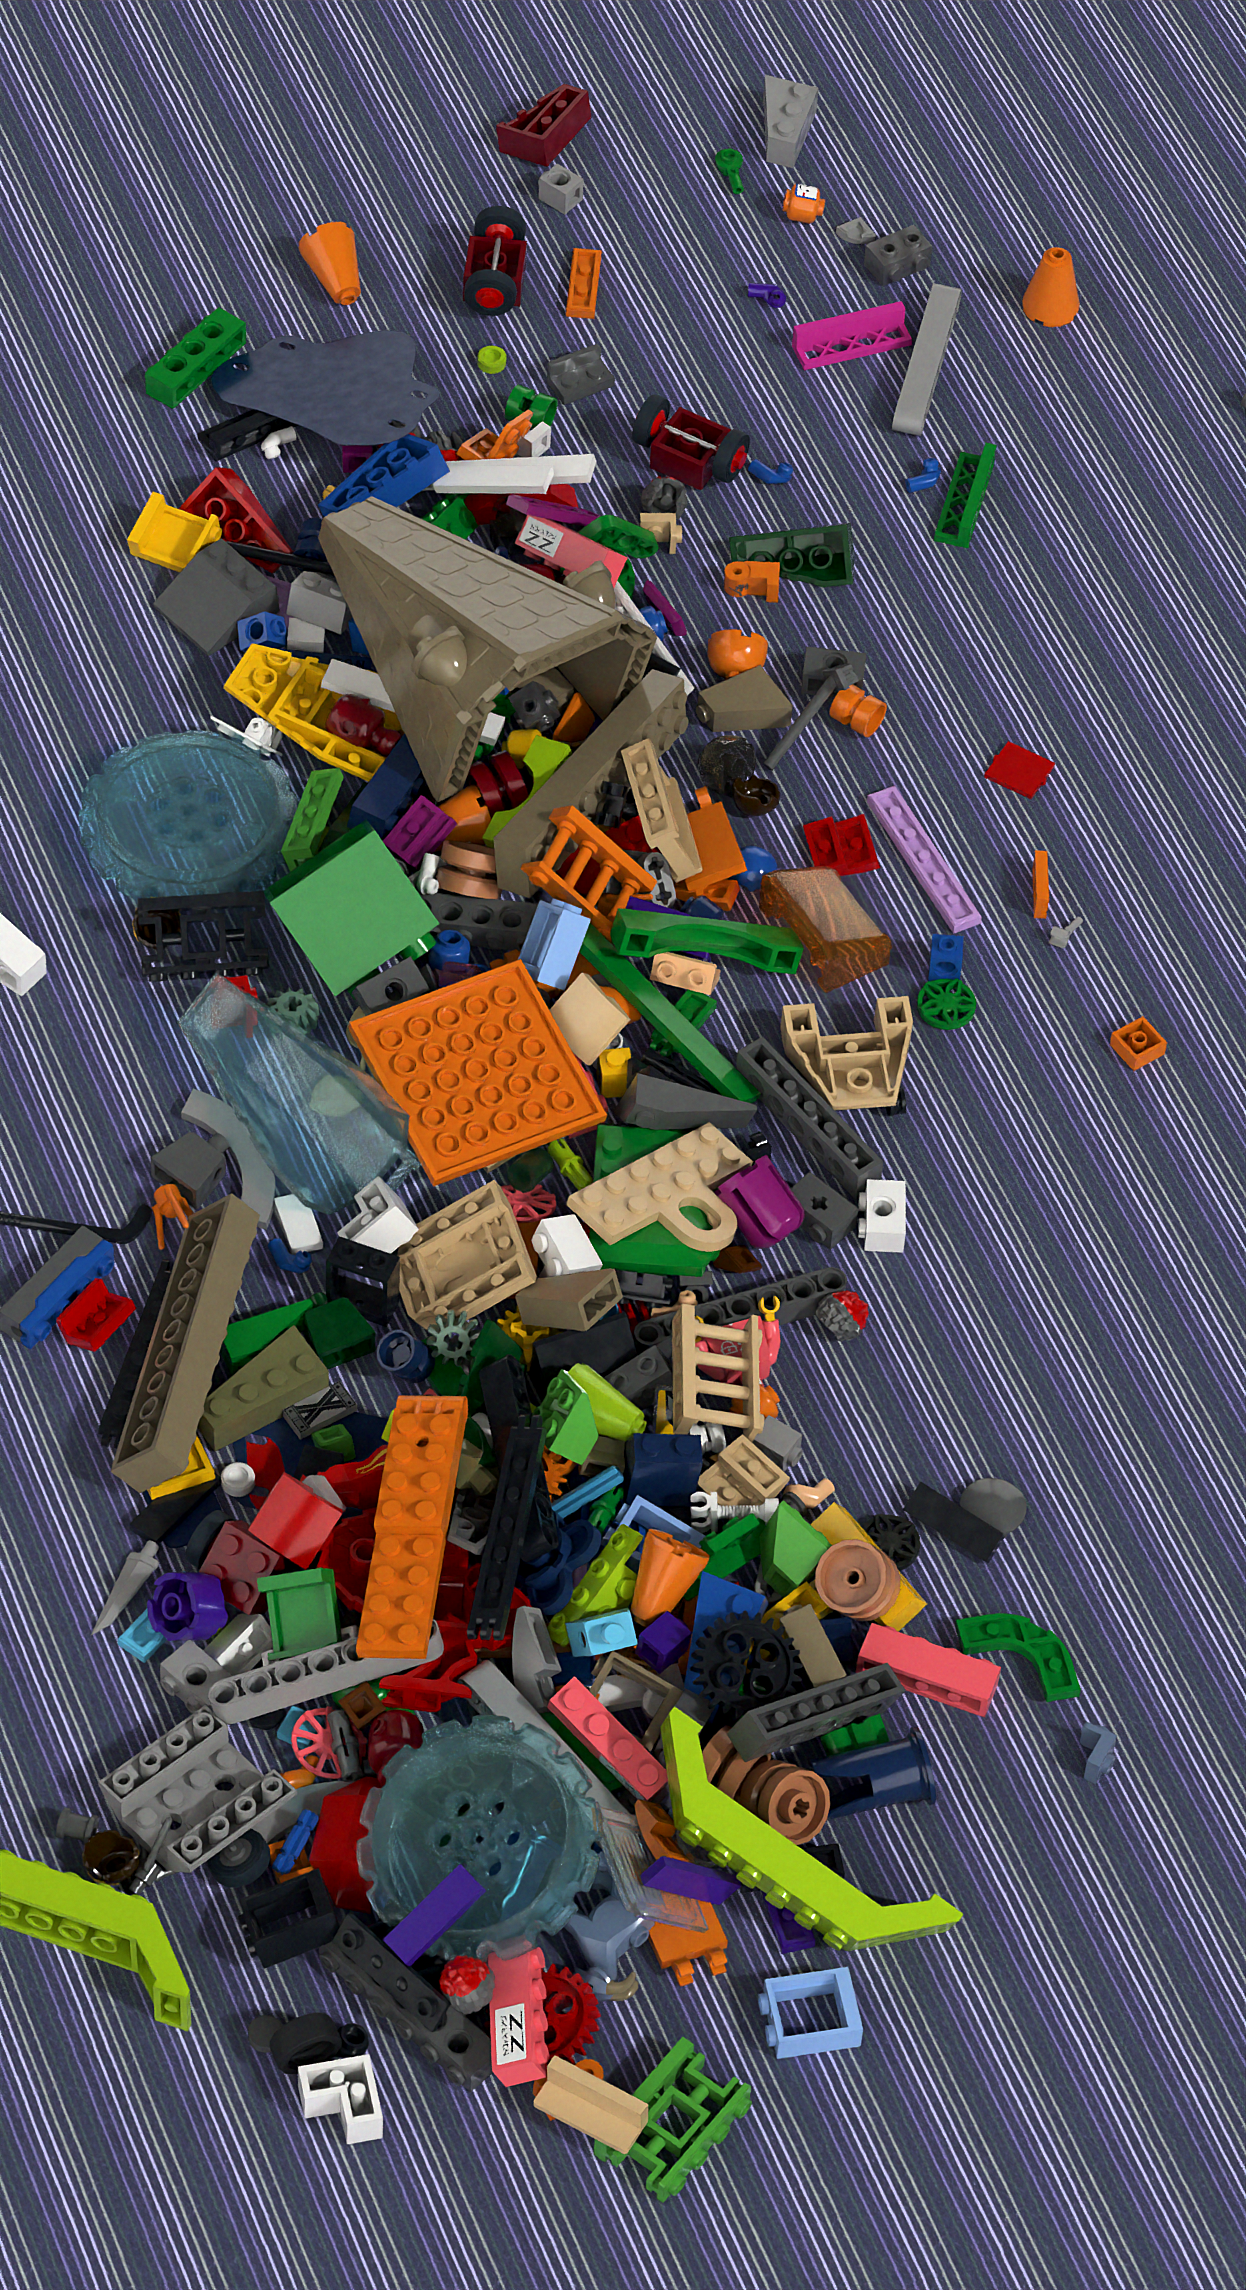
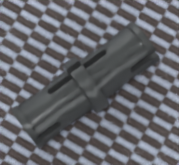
[327,1710,364,1782]

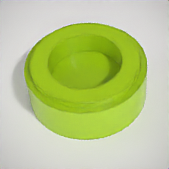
[477,346,506,374]

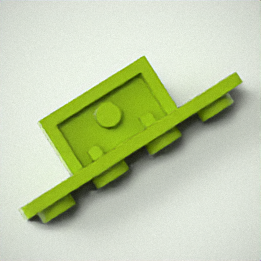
[547,1524,643,1647]

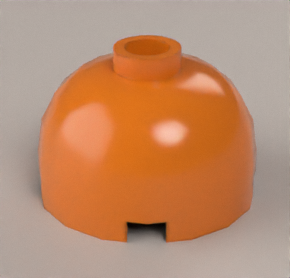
[707,629,768,680]

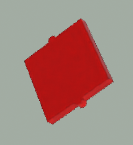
[984,741,1055,799]

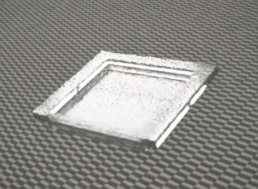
[594,1806,709,1933]

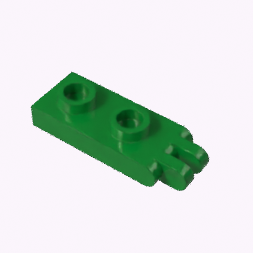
[650,990,717,1058]

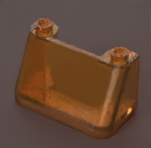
[759,866,892,993]

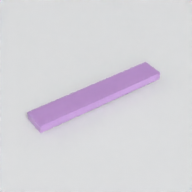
[867,786,982,934]

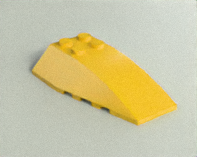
[223,643,405,782]

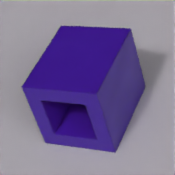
[635,1611,692,1674]

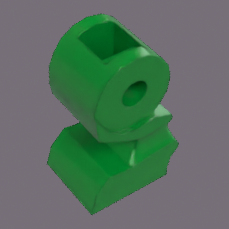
[820,1713,890,1756]

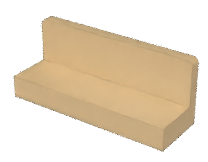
[534,2055,648,2154]

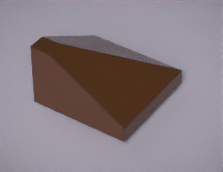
[712,1245,763,1274]
[338,1681,387,1731]

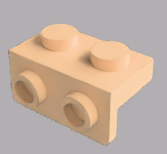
[650,952,721,995]

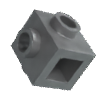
[508,681,561,732]

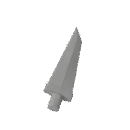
[91,1540,160,1635]

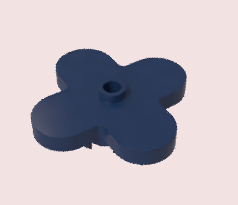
[515,1509,602,1615]

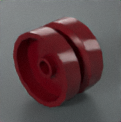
[466,750,529,819]

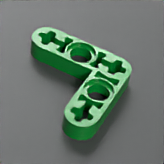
[553,515,659,575]

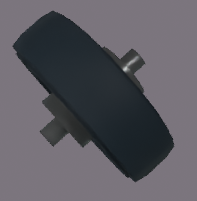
[208,1828,270,1888]

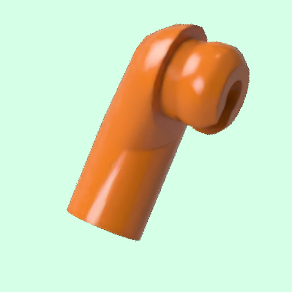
[280,1755,319,1789]

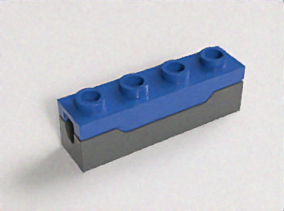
[0,1225,115,1349]

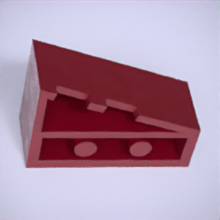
[496,84,592,167]

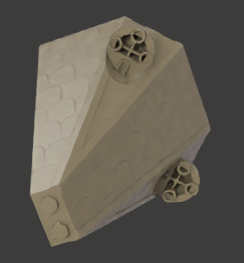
[318,496,658,802]

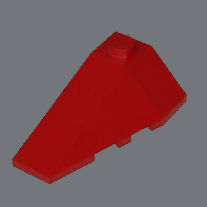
[179,467,293,573]

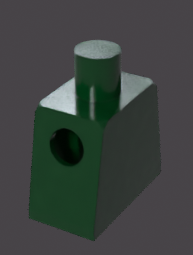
[304,1292,376,1369]

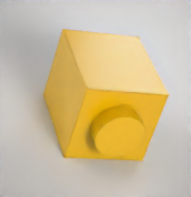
[596,1047,631,1098]

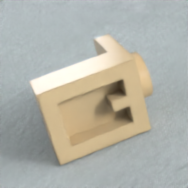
[639,513,682,554]

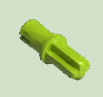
[547,1138,593,1191]

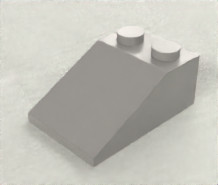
[286,571,353,634]

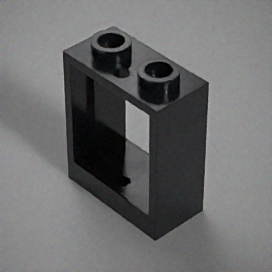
[326,1236,400,1327]
[238,1868,340,1969]

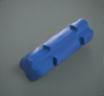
[272,1809,319,1875]

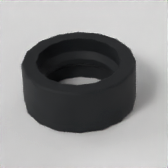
[269,2012,342,2075]

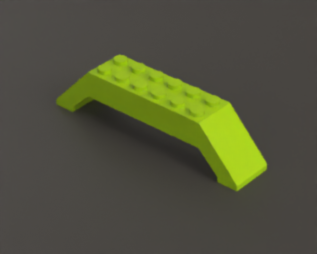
[660,1706,963,1952]
[0,1849,191,2032]

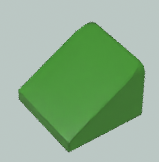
[311,1424,356,1462]

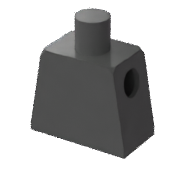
[151,1132,229,1210]

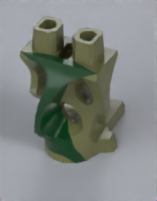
[456,1416,500,1496]

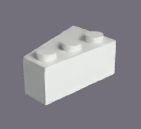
[0,913,47,996]

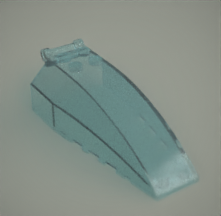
[177,973,421,1215]

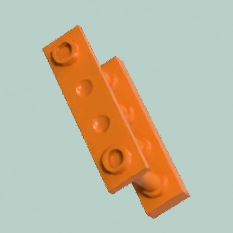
[520,805,657,943]

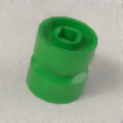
[504,384,558,429]

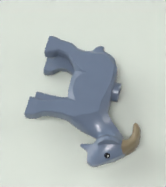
[538,1846,660,2001]

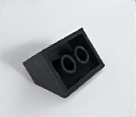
[531,1312,637,1402]

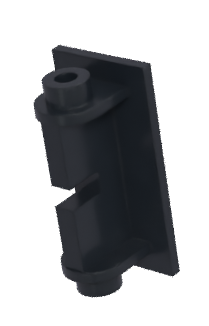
[615,1268,673,1308]

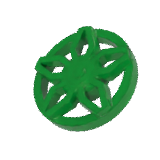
[917,978,976,1030]

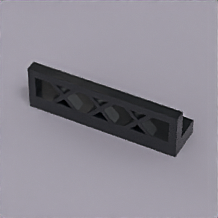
[197,409,298,462]

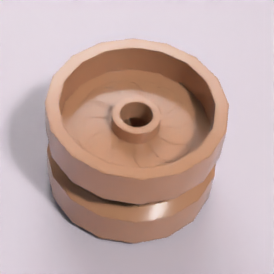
[436,840,502,899]
[815,1539,900,1621]
[702,1725,771,1804]
[739,1759,830,1845]

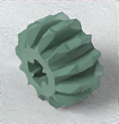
[265,987,319,1041]
[426,1309,481,1367]

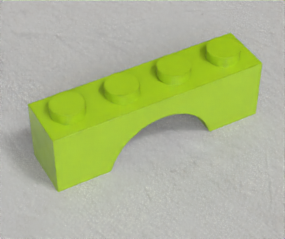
[482,735,573,848]

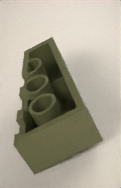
[197,1325,329,1452]

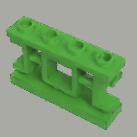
[594,2036,752,2203]

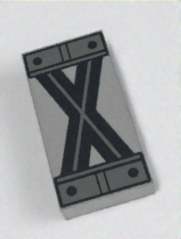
[283,1381,357,1440]

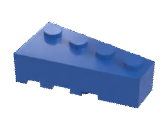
[318,434,450,517]
[683,1571,769,1729]

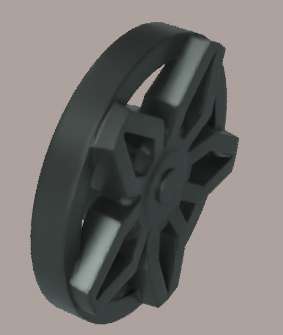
[862,1513,920,1571]

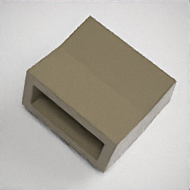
[578,1436,626,1477]

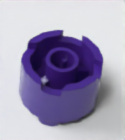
[147,1572,228,1641]

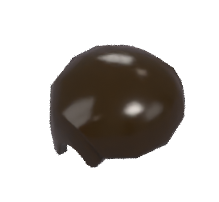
[732,774,780,816]

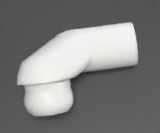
[261,426,296,459]
[416,853,440,895]

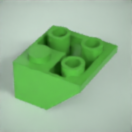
[532,1369,599,1465]
[759,1500,832,1598]

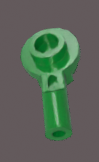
[715,148,744,194]

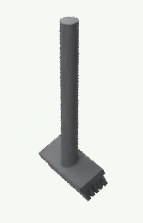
[763,664,859,771]

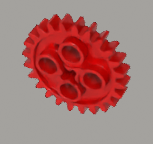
[484,1964,601,2072]

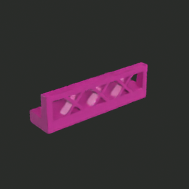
[792,301,912,370]

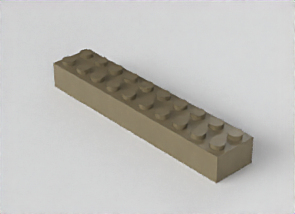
[494,669,688,898]
[110,1193,260,1493]

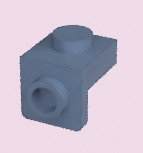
[1080,1722,1117,1784]

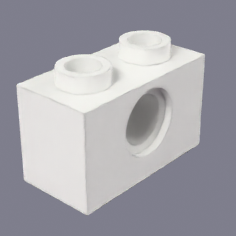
[858,1179,906,1253]

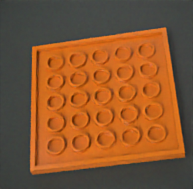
[348,959,607,1187]

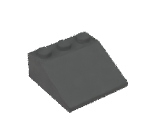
[153,538,280,656]

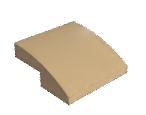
[549,972,631,1066]
[696,1434,790,1521]

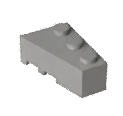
[763,75,819,168]

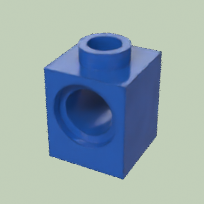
[237,611,287,652]
[928,934,964,982]

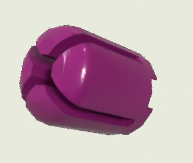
[714,1154,805,1249]

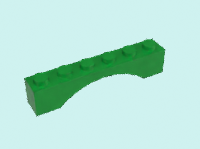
[610,908,804,974]

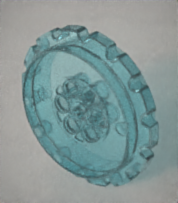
[78,730,298,900]
[357,1715,603,1962]

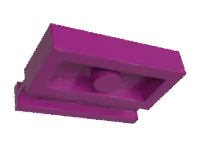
[383,795,457,871]

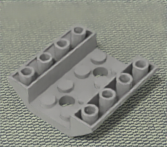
[98,1705,297,1873]

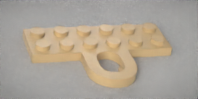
[566,1122,753,1252]

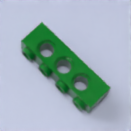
[145,307,246,409]

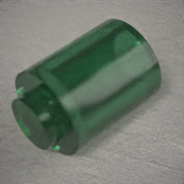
[507,1147,553,1192]

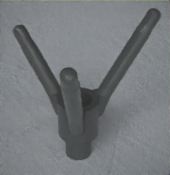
[127,1817,178,1895]

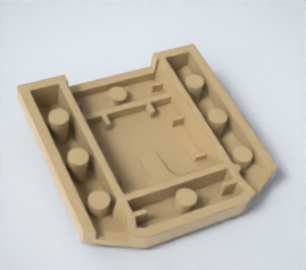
[397,1180,537,1331]

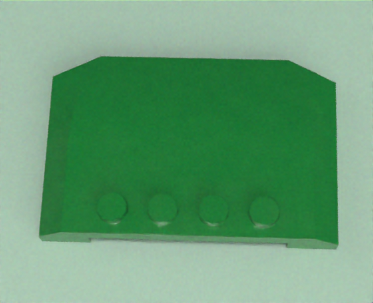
[589,1123,720,1277]

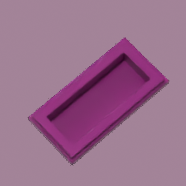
[643,580,687,636]

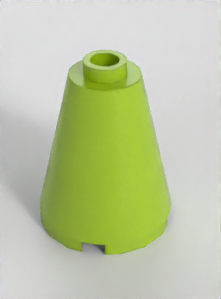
[568,1363,646,1442]

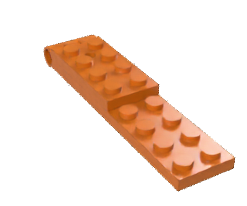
[356,1395,468,1659]

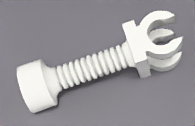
[690,1492,779,1533]

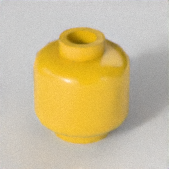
[502,729,546,769]

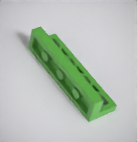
[281,768,344,872]

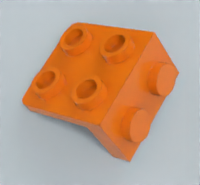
[456,409,533,460]

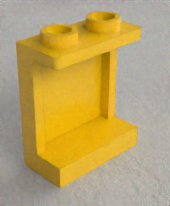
[127,491,222,572]

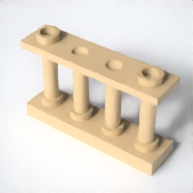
[672,1303,764,1442]

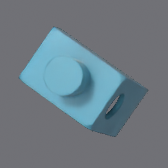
[565,1607,638,1657]

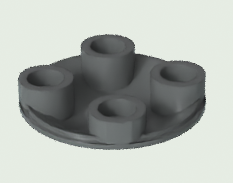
[959,1478,1026,1538]

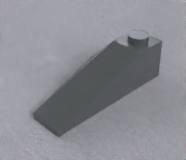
[614,1073,757,1130]

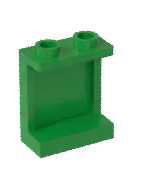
[257,1568,342,1661]

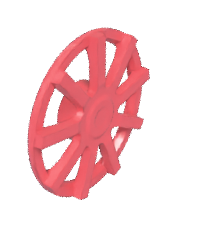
[500,1181,556,1223]
[291,1706,367,1779]

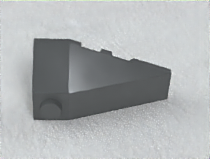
[447,1488,496,1555]

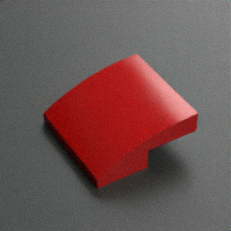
[803,814,880,877]
[248,1472,342,1570]

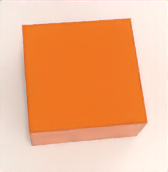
[1110,1016,1167,1071]

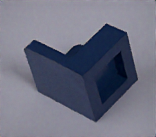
[819,1617,855,1665]

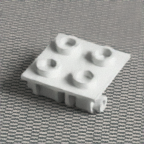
[210,716,283,757]

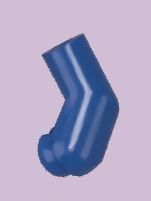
[905,458,941,493]
[748,459,793,484]
[267,1238,312,1274]

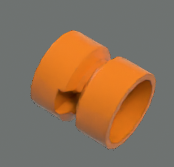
[829,684,887,737]

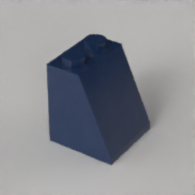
[623,1433,703,1507]

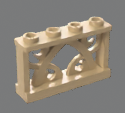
[621,738,703,882]

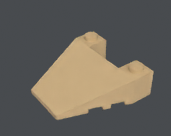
[780,996,913,1111]

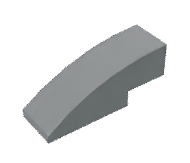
[512,1606,562,1713]

